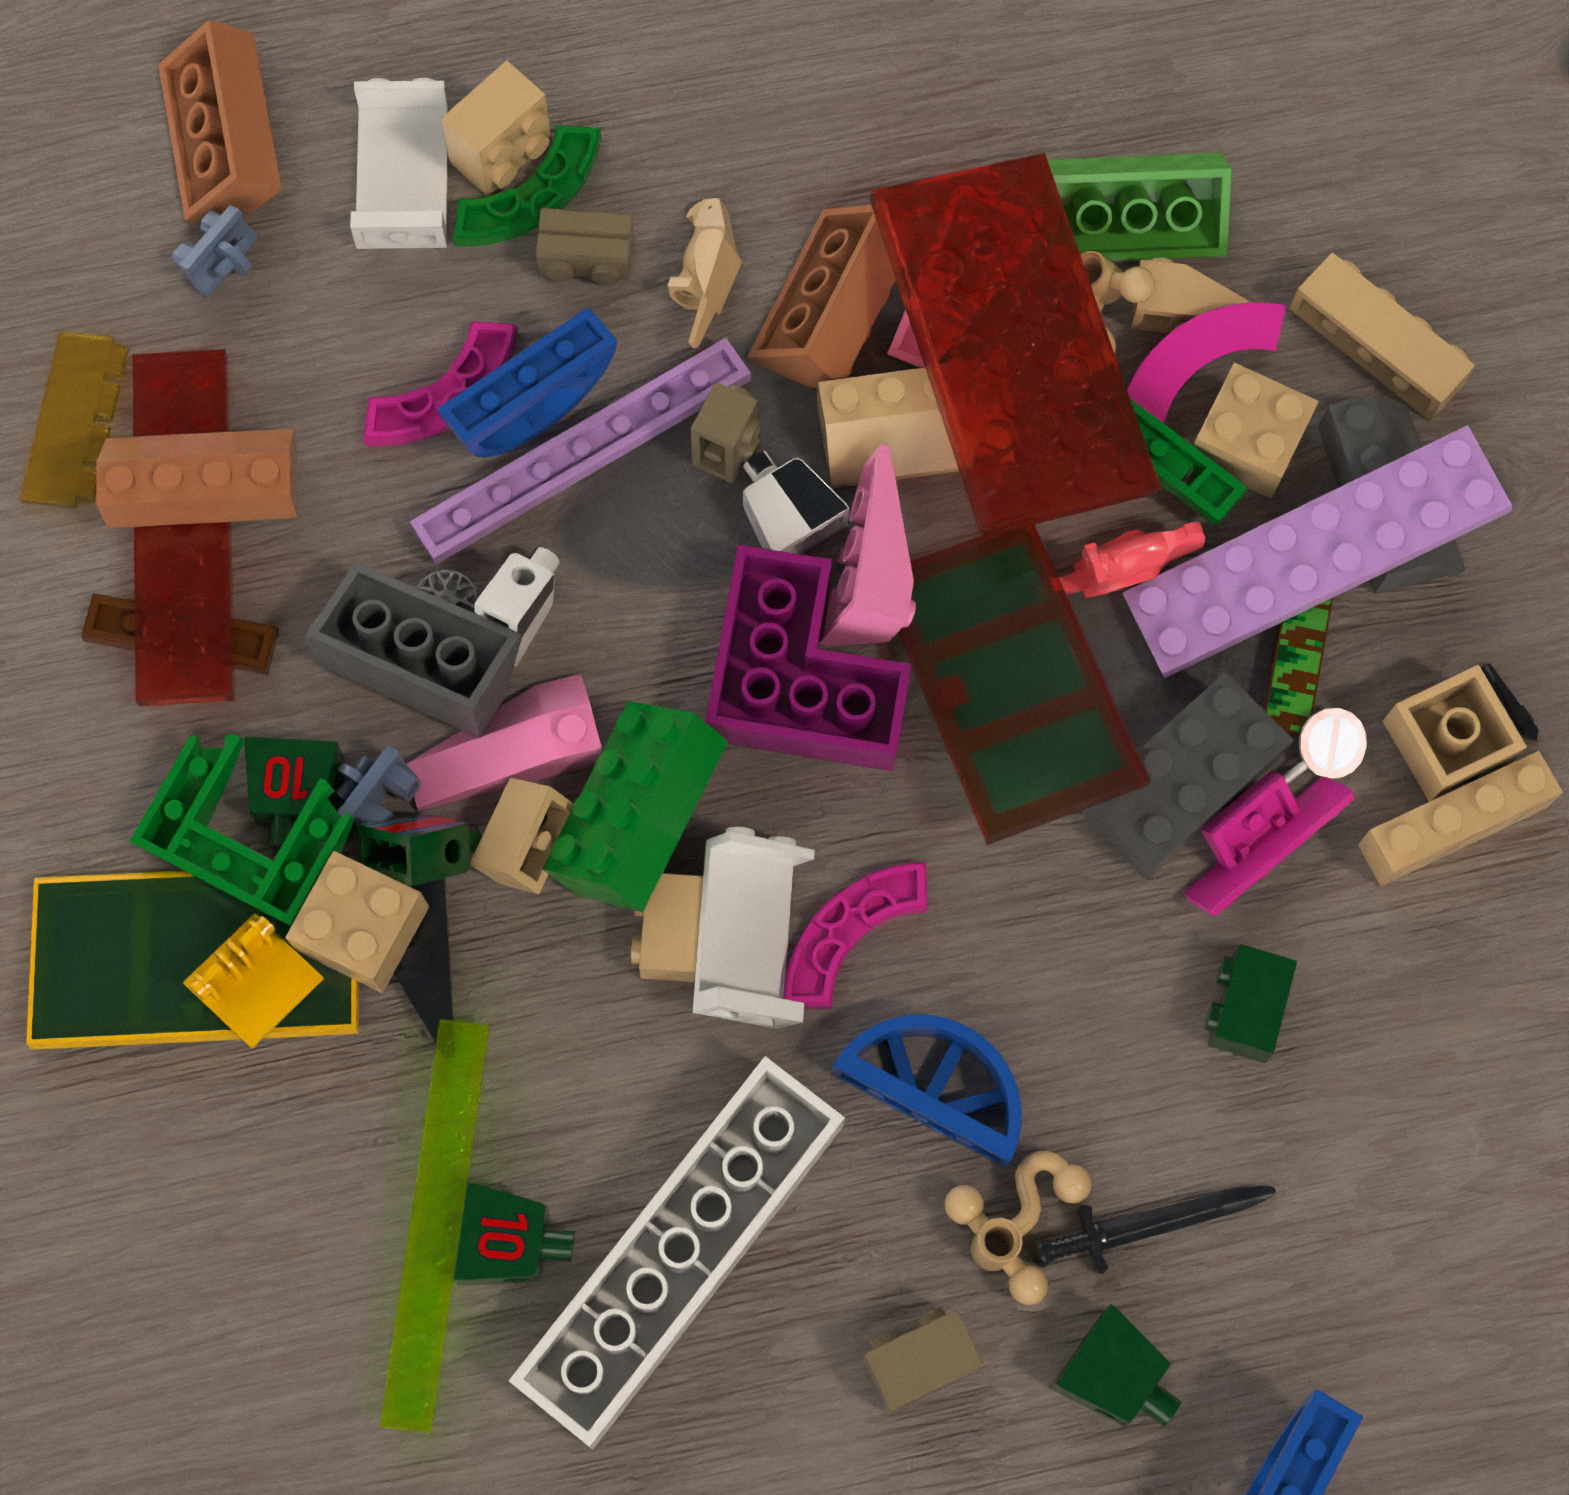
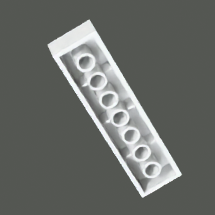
[509,1056,845,1450]

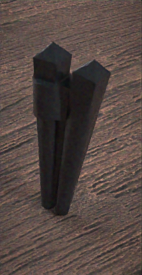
[1480,663,1539,741]

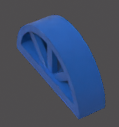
[437,307,617,457]
[831,1015,1022,1169]
[1245,1389,1363,1495]

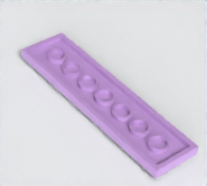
[1123,425,1512,679]

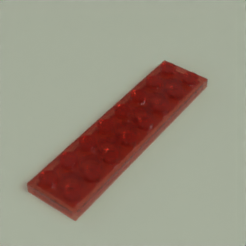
[132,349,235,707]

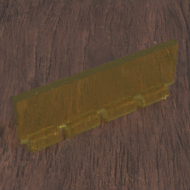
[19,331,130,509]

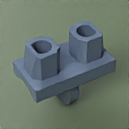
[172,205,259,297]
[335,744,422,835]

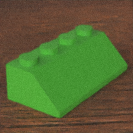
[1042,153,1232,261]

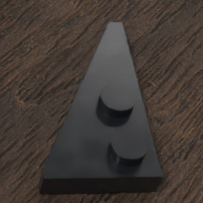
[394,878,456,1061]

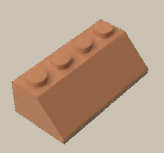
[158,20,282,222]
[747,203,917,388]
[96,428,298,528]

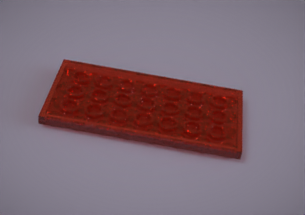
[869,153,1161,538]

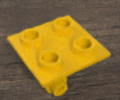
[183,913,324,1049]

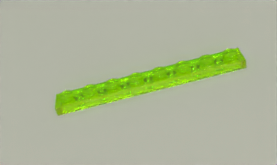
[380,1019,490,1433]

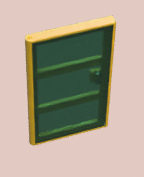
[26,870,359,1050]

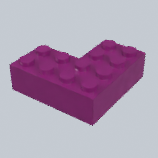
[705,544,912,772]

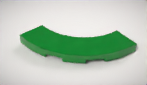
[453,125,602,246]

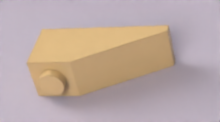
[1130,258,1250,333]

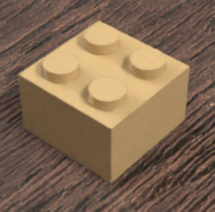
[441,60,551,196]
[1193,362,1319,499]
[1382,664,1527,802]
[285,851,429,993]

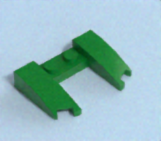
[129,734,354,927]

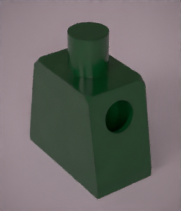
[1050,1304,1182,1427]

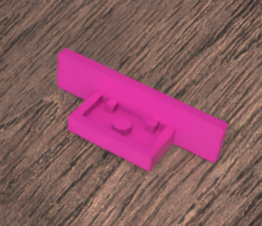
[1185,770,1355,916]

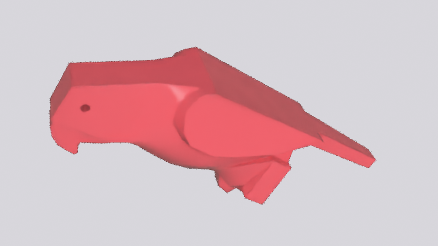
[1032,522,1206,600]

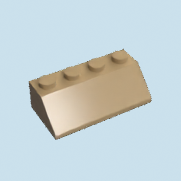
[817,357,1013,489]

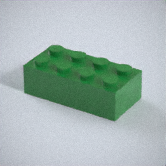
[542,701,728,912]

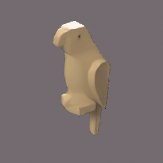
[667,198,742,348]

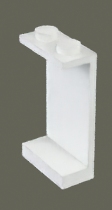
[350,78,449,249]
[692,827,815,1029]

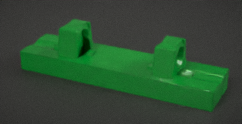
[1070,376,1248,527]

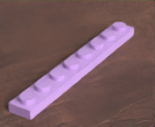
[409,338,751,565]

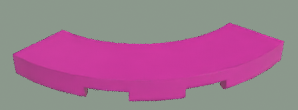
[1125,302,1286,423]
[363,321,518,446]
[783,862,927,1009]

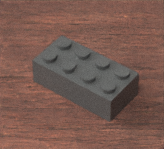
[1081,672,1294,880]

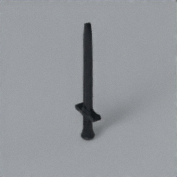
[1030,1186,1276,1274]

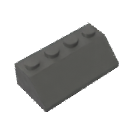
[1318,395,1465,594]
[306,562,522,738]

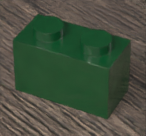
[1204,944,1297,1063]

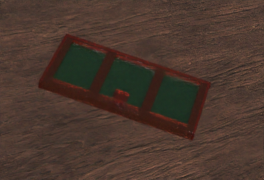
[898,519,1151,845]

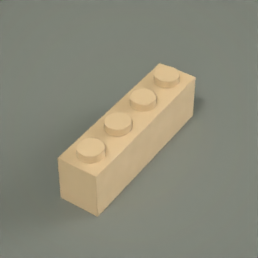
[1289,252,1476,421]
[1358,751,1563,887]

